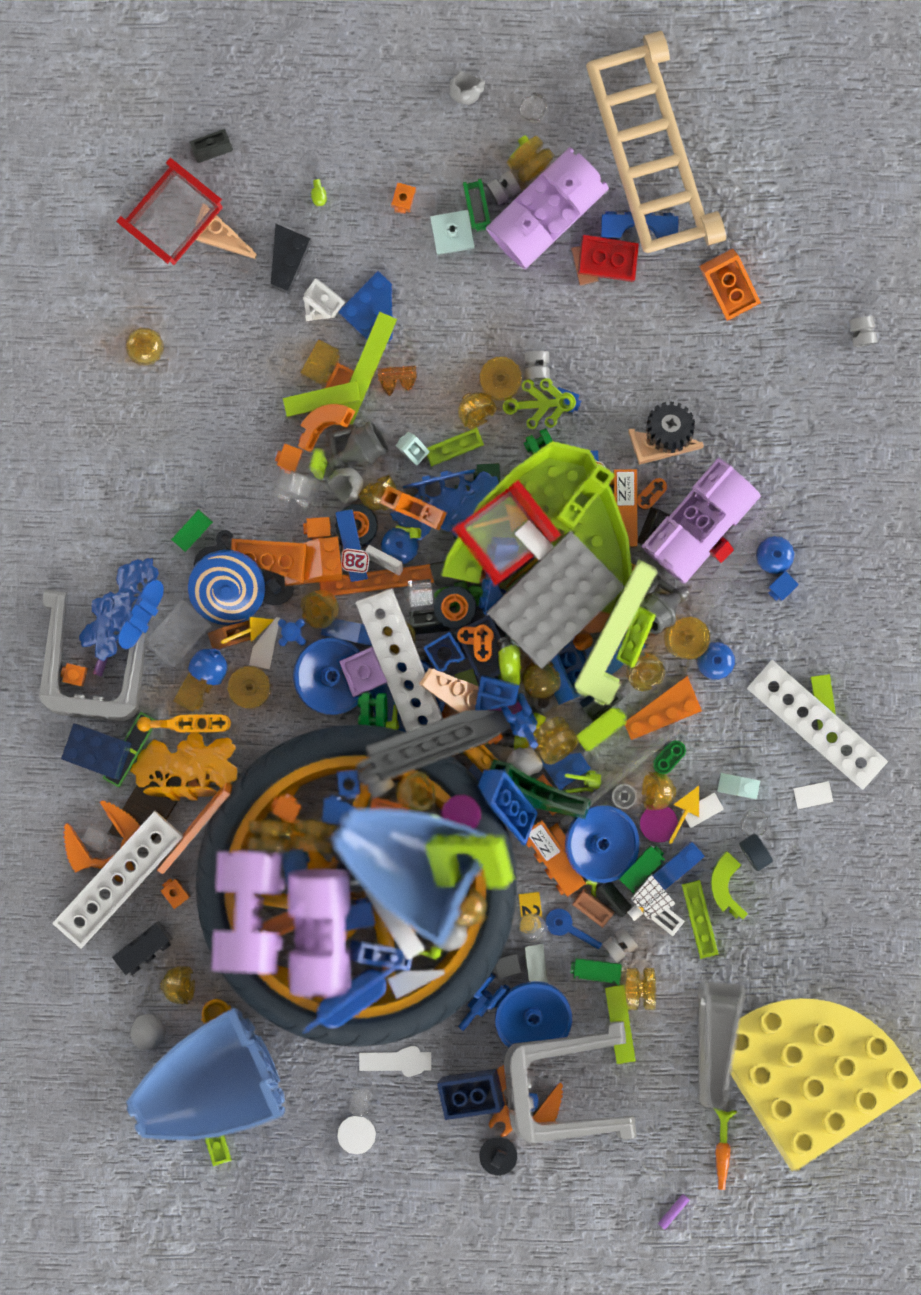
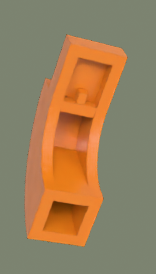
[298,404,356,453]
[380,486,447,530]

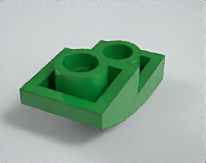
[171,509,213,552]

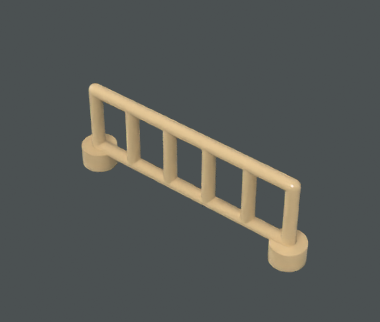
[586,30,726,253]

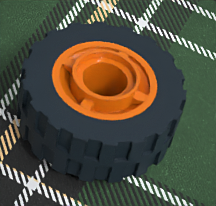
[335,504,378,546]
[434,586,477,629]

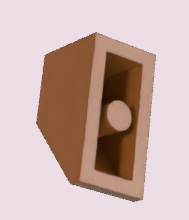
[207,620,251,650]

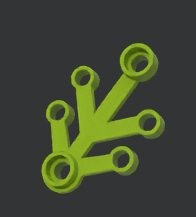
[503,378,576,429]

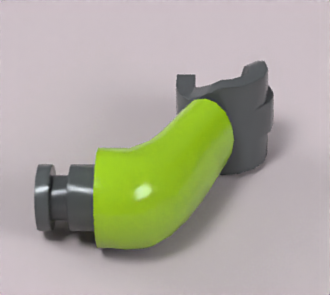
[497,636,526,703]
[502,696,558,750]

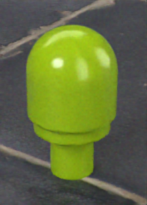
[311,179,327,206]

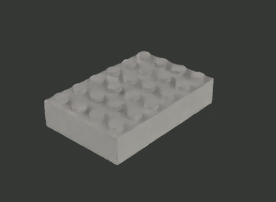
[486,531,625,669]

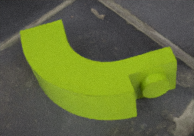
[556,463,615,530]
[710,851,748,919]

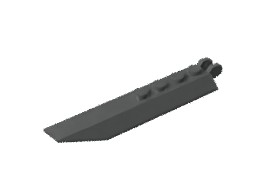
[356,710,511,781]

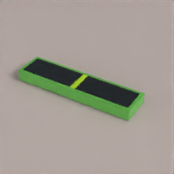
[103,711,155,788]

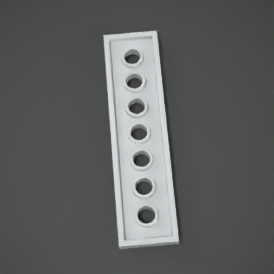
[356,589,443,732]
[747,660,888,790]
[52,811,183,949]

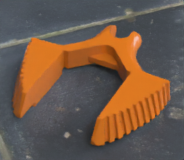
[63,800,140,882]
[488,1065,563,1137]

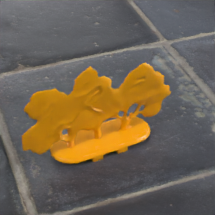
[130,732,237,801]

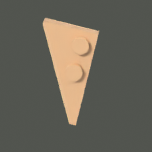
[195,203,257,259]
[628,429,704,465]

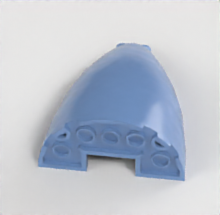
[331,809,487,946]
[126,1008,285,1140]

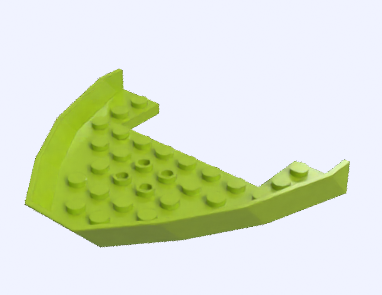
[441,441,632,613]

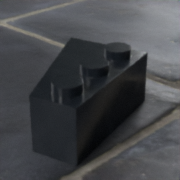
[271,223,312,294]
[112,921,173,975]

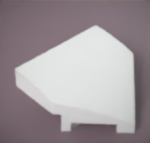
[303,278,346,321]

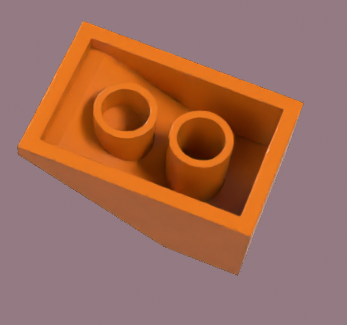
[699,248,761,321]
[284,537,342,586]

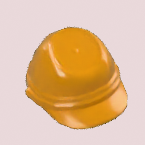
[201,999,231,1024]

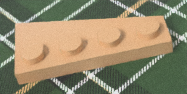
[419,668,479,713]

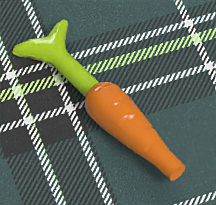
[713,1108,737,1190]

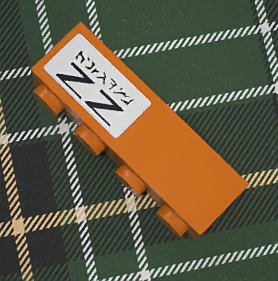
[610,469,638,547]
[526,820,586,897]

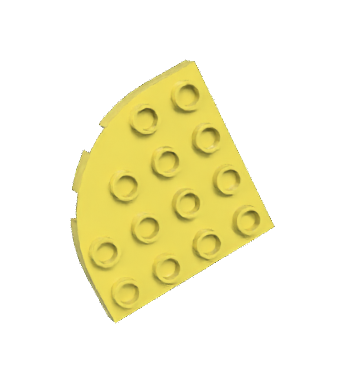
[730,999,921,1171]

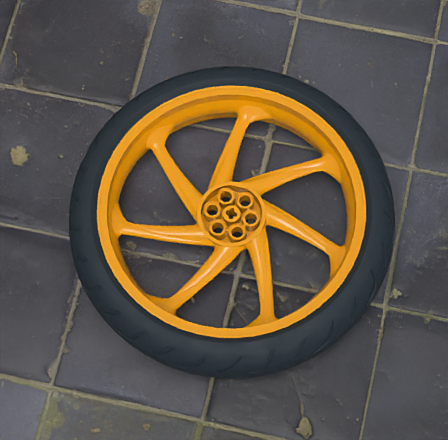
[196,725,517,1047]

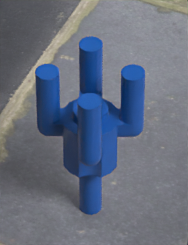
[278,618,306,647]
[500,693,538,748]
[458,973,511,1031]

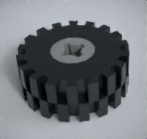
[646,401,695,453]

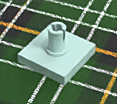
[430,210,475,255]

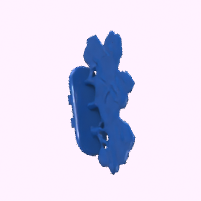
[390,469,499,541]
[79,558,164,661]
[303,964,399,1033]

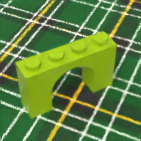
[574,707,626,752]
[425,834,513,888]

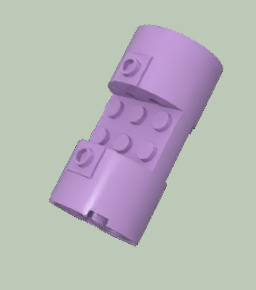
[486,147,609,270]
[641,458,761,584]
[212,852,285,973]
[288,869,351,997]

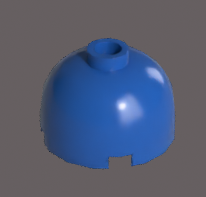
[381,527,419,565]
[756,536,795,574]
[697,642,735,680]
[188,649,227,685]

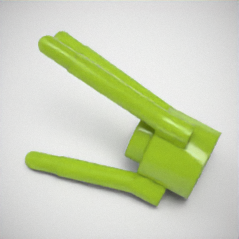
[564,770,601,793]

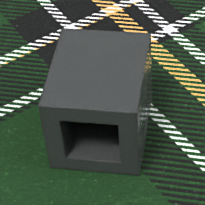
[493,953,521,978]

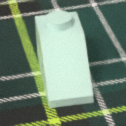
[395,432,430,466]
[717,773,760,799]

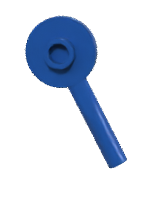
[545,909,602,950]

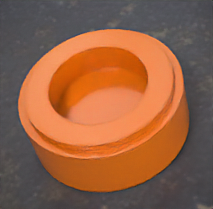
[573,631,593,650]

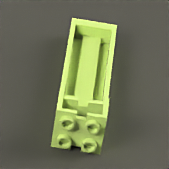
[575,560,657,705]

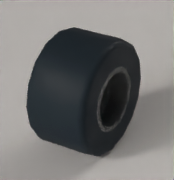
[739,833,773,871]

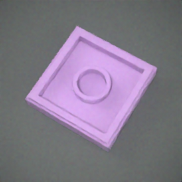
[339,647,387,697]

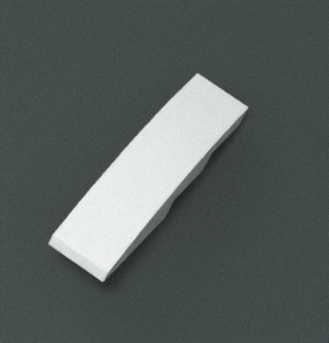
[365,889,425,960]

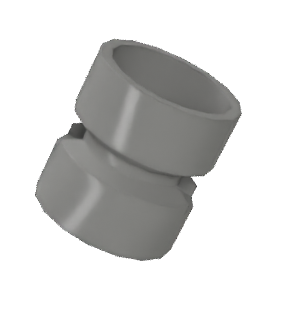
[486,171,522,206]
[849,316,878,347]
[525,351,550,381]
[358,765,394,798]
[611,784,637,809]
[602,927,638,963]

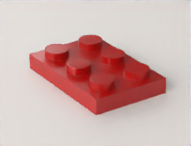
[578,235,639,282]

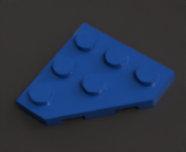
[338,271,393,344]

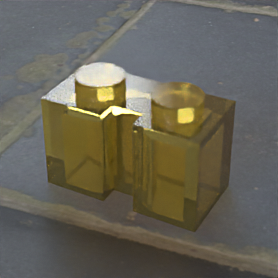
[300,339,341,385]
[173,672,214,712]

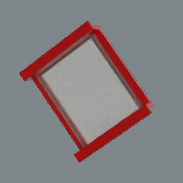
[116,157,223,266]
[452,480,561,586]

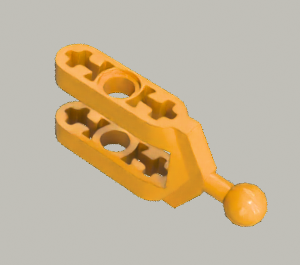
[137,714,231,732]

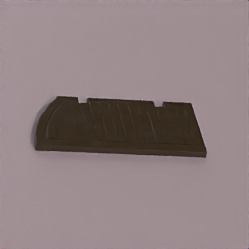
[108,771,189,840]

